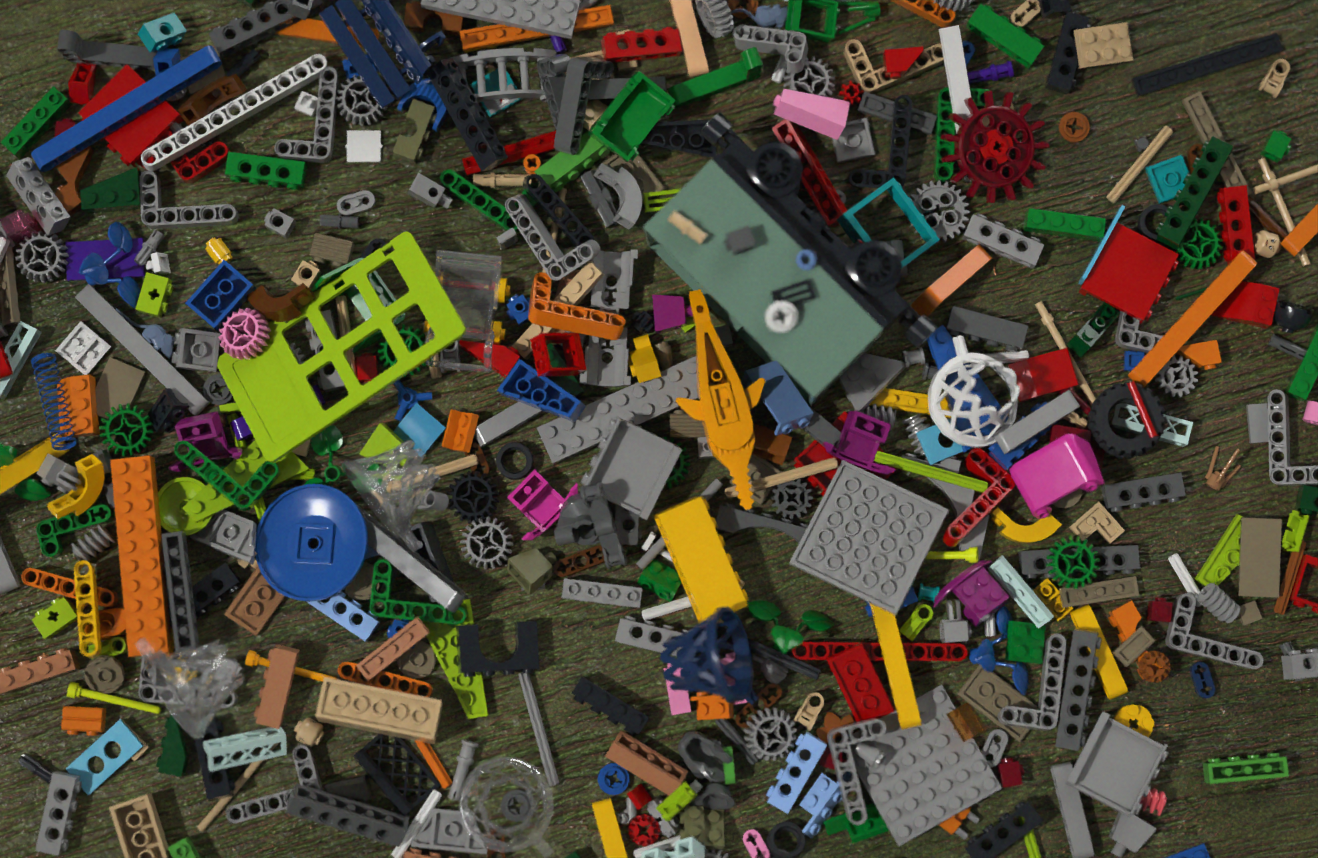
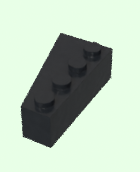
[640,120,716,159]

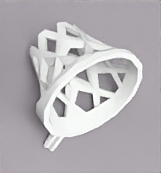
[928,335,1019,448]

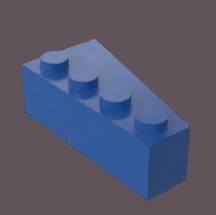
[497,359,586,422]

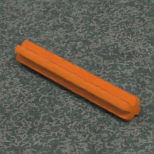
[414,740,452,789]

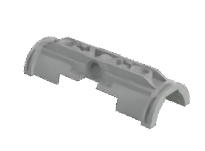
[580,247,638,387]

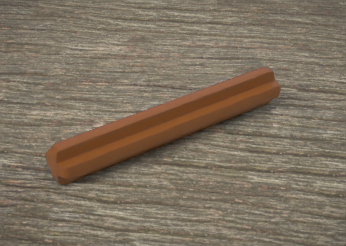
[1274,541,1306,615]

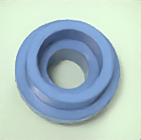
[796,250,817,270]

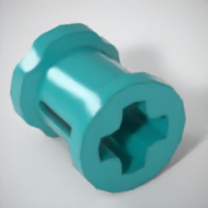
[917,583,940,603]

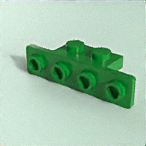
[824,803,889,844]

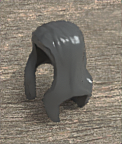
[678,731,733,783]

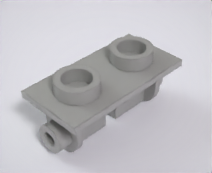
[646,795,682,837]

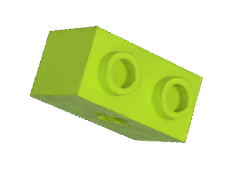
[135,272,174,318]
[32,596,78,639]

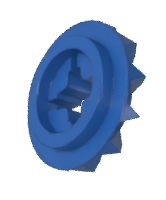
[598,763,629,795]

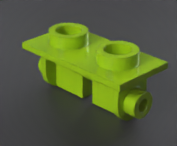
[1281,510,1309,552]
[656,782,698,821]

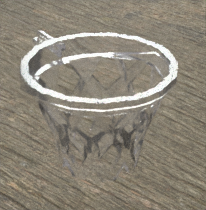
[341,440,440,553]
[135,638,245,739]
[459,757,554,858]

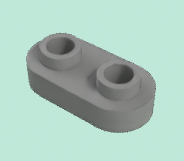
[337,190,375,216]
[981,729,1008,767]

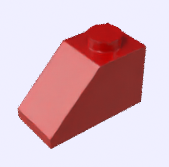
[883,47,924,79]
[68,63,97,105]

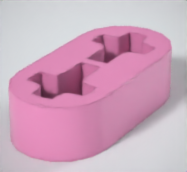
[743,830,770,858]

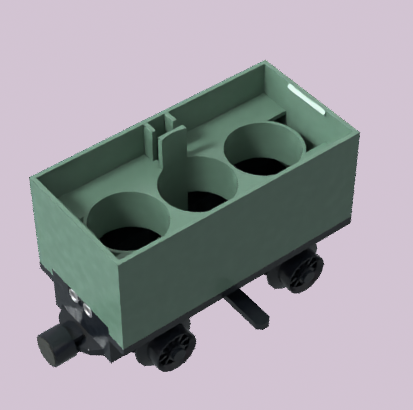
[643,112,937,407]

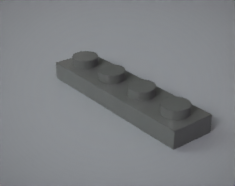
[858,91,937,135]

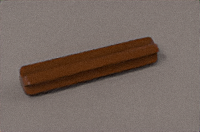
[1248,196,1288,243]

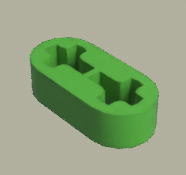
[722,746,735,785]

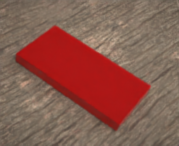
[826,642,895,722]

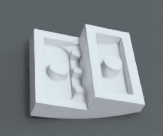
[55,321,111,375]

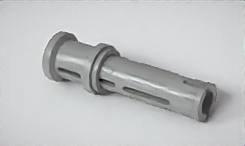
[448,739,479,801]

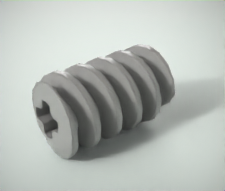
[861,404,896,431]
[902,413,930,457]
[71,524,116,562]
[1197,583,1241,623]

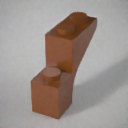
[54,146,94,217]

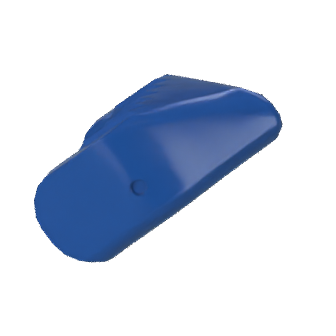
[397,78,449,132]

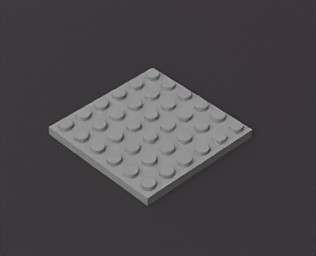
[789,460,949,615]
[839,685,1002,847]

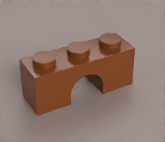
[404,1,465,36]

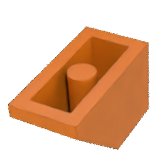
[1176,340,1222,370]

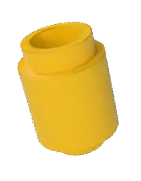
[205,237,233,264]

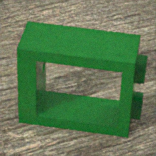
[785,0,840,43]

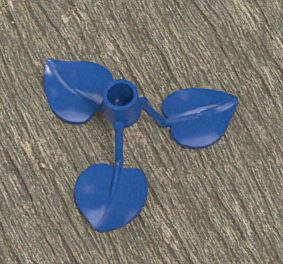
[78,221,141,308]
[969,606,1029,696]

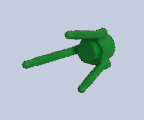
[838,1,880,35]

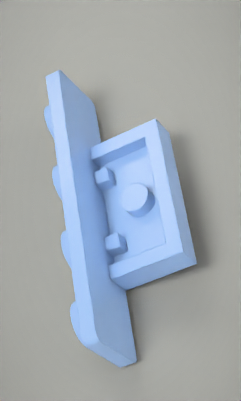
[799,771,852,838]

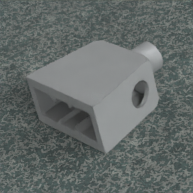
[407,173,453,209]
[1109,812,1156,858]

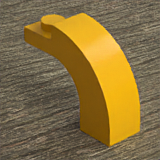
[47,454,104,519]
[990,507,1062,544]

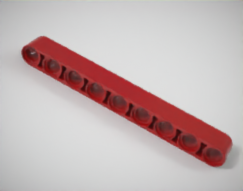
[791,642,968,661]

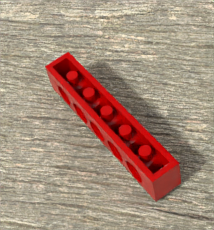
[772,119,847,227]

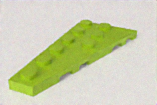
[182,440,310,523]
[414,599,488,719]

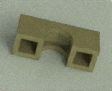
[393,99,437,164]

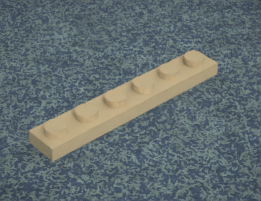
[512,261,605,360]

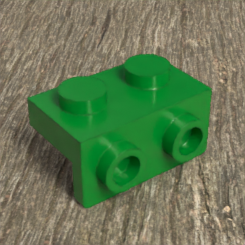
[637,559,681,602]

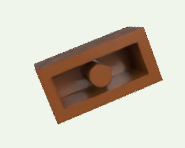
[752,424,792,465]

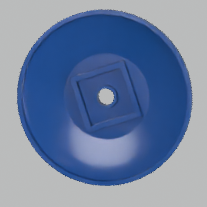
[255,484,368,601]

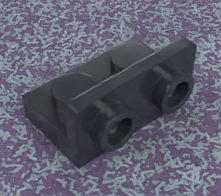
[147,388,189,432]

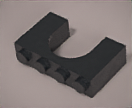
[456,621,539,677]

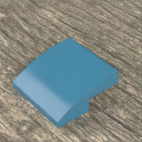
[393,403,446,459]

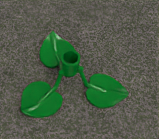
[304,425,388,493]
[0,443,52,501]
[747,600,834,654]

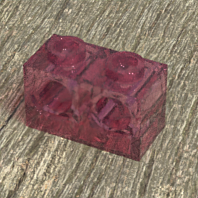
[0,209,38,243]

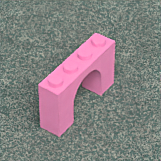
[664,652,747,715]

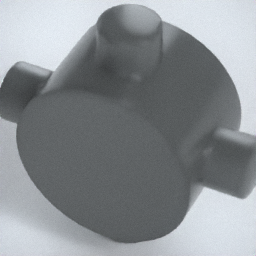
[1134,136,1149,152]

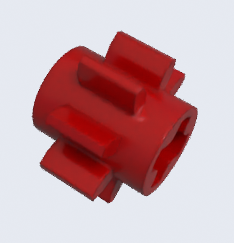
[839,80,863,106]

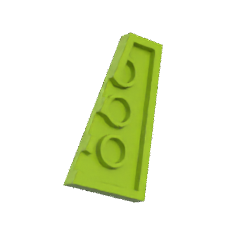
[1195,514,1243,586]

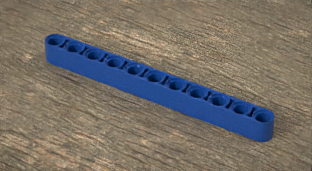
[31,46,222,172]

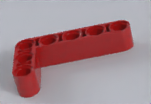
[156,129,231,184]
[943,448,1015,547]

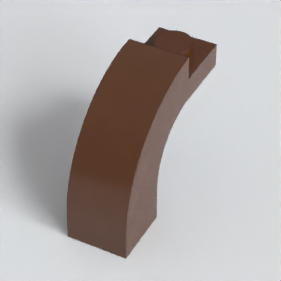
[178,74,247,126]
[247,283,316,322]

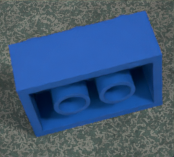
[185,260,256,331]

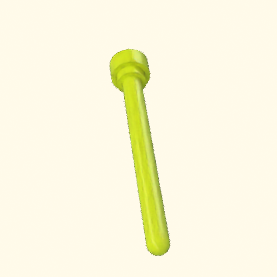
[925,547,979,563]
[67,681,162,714]

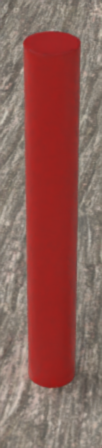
[1127,381,1158,438]

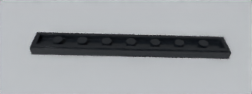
[1132,33,1283,97]

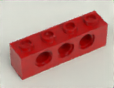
[601,27,682,63]
[1217,185,1255,265]

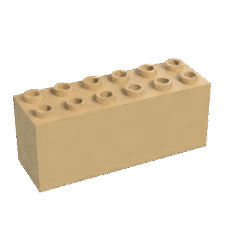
[316,677,443,744]

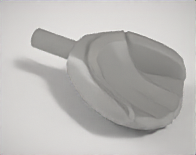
[752,654,789,684]

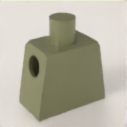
[507,548,557,595]

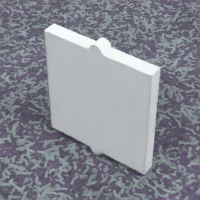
[345,130,383,163]

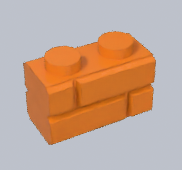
[61,706,106,736]

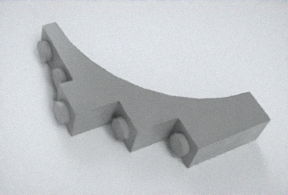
[901,453,989,561]

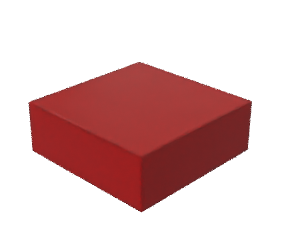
[627,783,652,810]

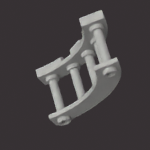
[448,48,556,102]

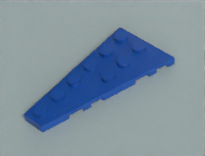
[927,325,1009,453]

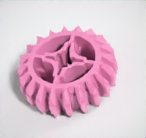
[218,308,271,360]

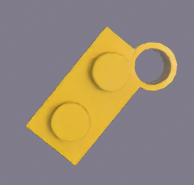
[628,334,661,383]

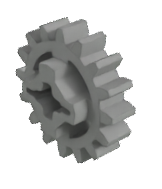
[1155,355,1198,398]

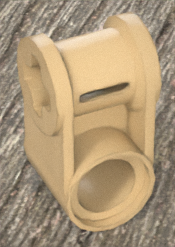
[1258,59,1290,98]
[793,692,824,731]

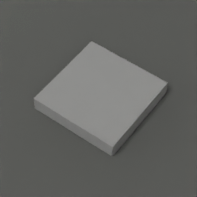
[832,118,875,164]

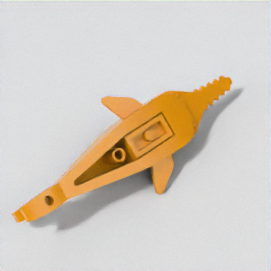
[676,289,765,510]

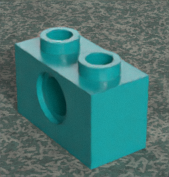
[138,12,187,53]

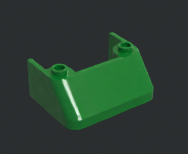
[311,258,405,353]

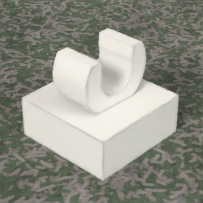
[294,91,318,117]
[145,252,171,274]

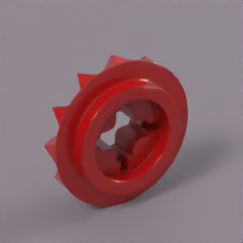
[628,814,660,846]

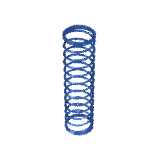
[31,353,77,450]

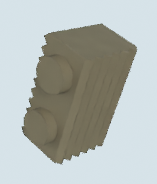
[310,233,355,268]
[670,410,706,439]

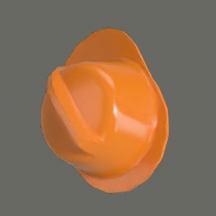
[85,608,126,641]

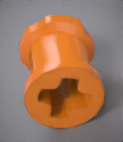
[523,154,542,175]

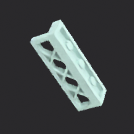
[0,321,42,400]
[1109,403,1193,447]
[988,556,1054,629]
[203,727,287,772]

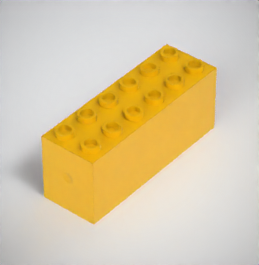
[653,496,749,623]

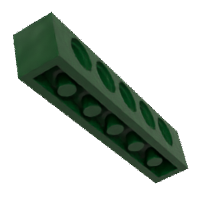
[1156,136,1233,250]

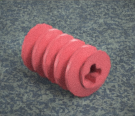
[1139,788,1167,816]

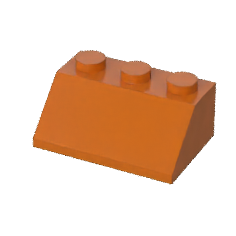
[57,375,100,438]

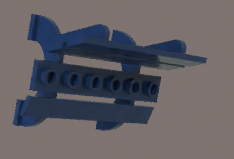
[319,0,446,109]

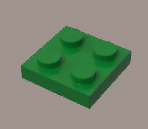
[1005,621,1046,664]

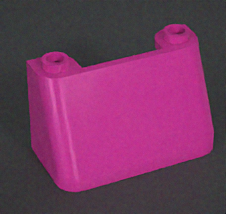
[1009,434,1104,519]

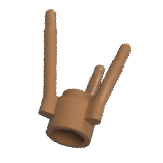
[1204,446,1241,491]

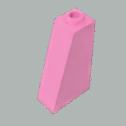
[773,89,850,140]

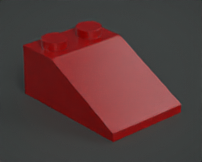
[1210,281,1280,329]
[458,340,521,378]
[1008,348,1079,402]

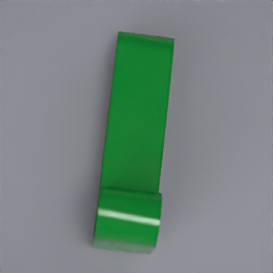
[36,504,115,558]

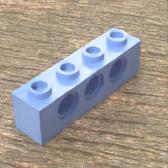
[306,591,381,642]
[766,731,827,814]

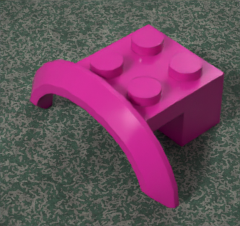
[507,469,578,540]

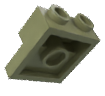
[680,806,724,849]

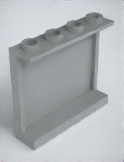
[581,416,682,520]
[1065,711,1168,818]

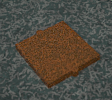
[946,703,984,742]

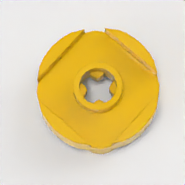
[1113,704,1154,737]

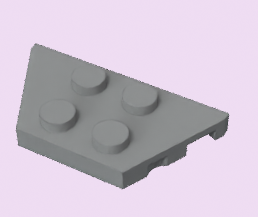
[840,353,906,412]
[190,510,257,565]
[411,808,487,854]

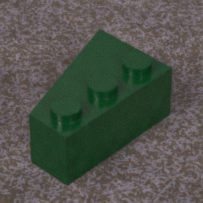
[80,167,142,214]

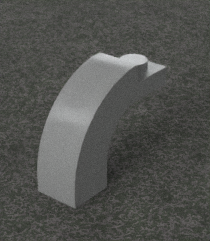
[593,163,642,230]

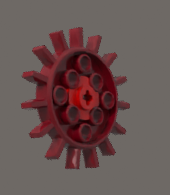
[941,90,1049,203]

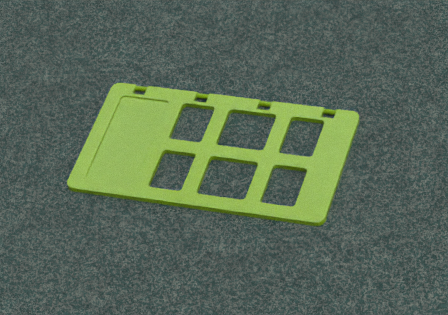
[217,232,466,463]

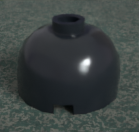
[1273,301,1314,333]

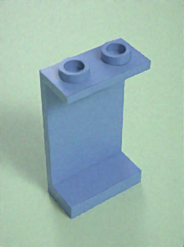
[741,360,813,436]

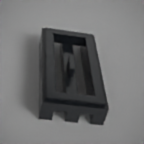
[771,279,816,311]

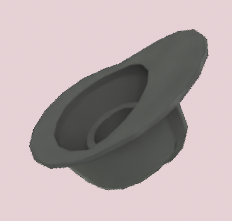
[688,783,735,810]

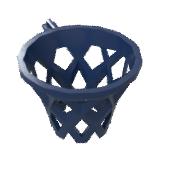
[661,607,758,704]

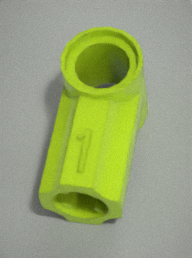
[899,604,933,641]
[88,637,128,659]

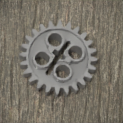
[907,180,970,243]

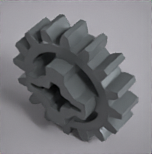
[770,478,813,520]

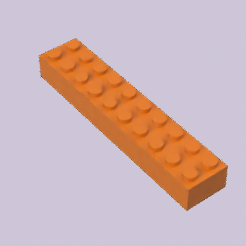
[110,455,173,657]

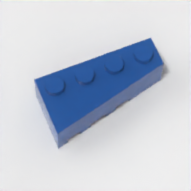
[988,401,1058,470]

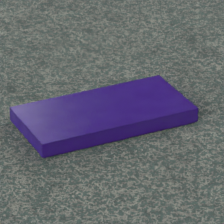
[66,238,145,281]

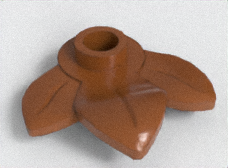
[816,712,854,743]

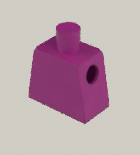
[652,295,693,334]

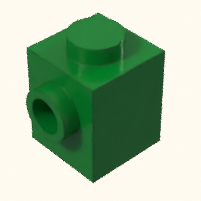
[1260,130,1291,163]

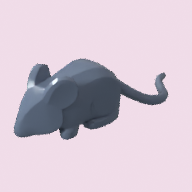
[731,4,788,28]
[116,308,174,359]

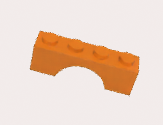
[1108,601,1163,681]

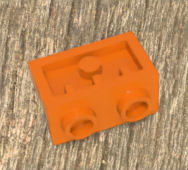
[442,409,479,453]
[690,692,734,720]

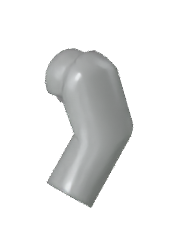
[617,798,637,825]

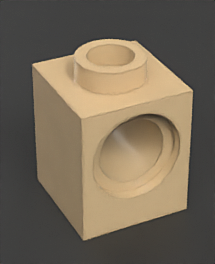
[291,260,322,290]

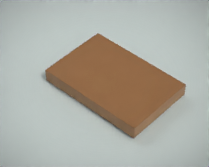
[224,566,285,636]

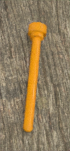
[245,650,338,682]

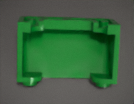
[588,71,676,162]

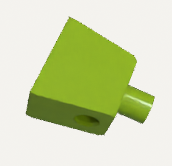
[359,422,410,467]

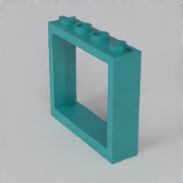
[836,177,940,268]

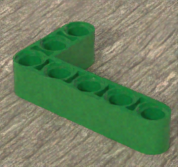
[668,47,764,108]
[934,87,994,184]
[440,170,543,233]
[174,441,280,511]
[370,559,468,624]

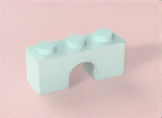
[641,836,705,858]

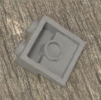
[172,328,221,372]

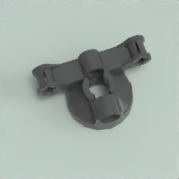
[554,482,628,570]

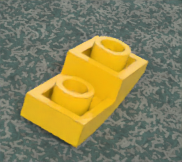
[1032,578,1074,623]

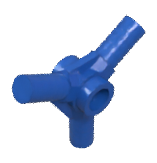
[393,380,433,422]

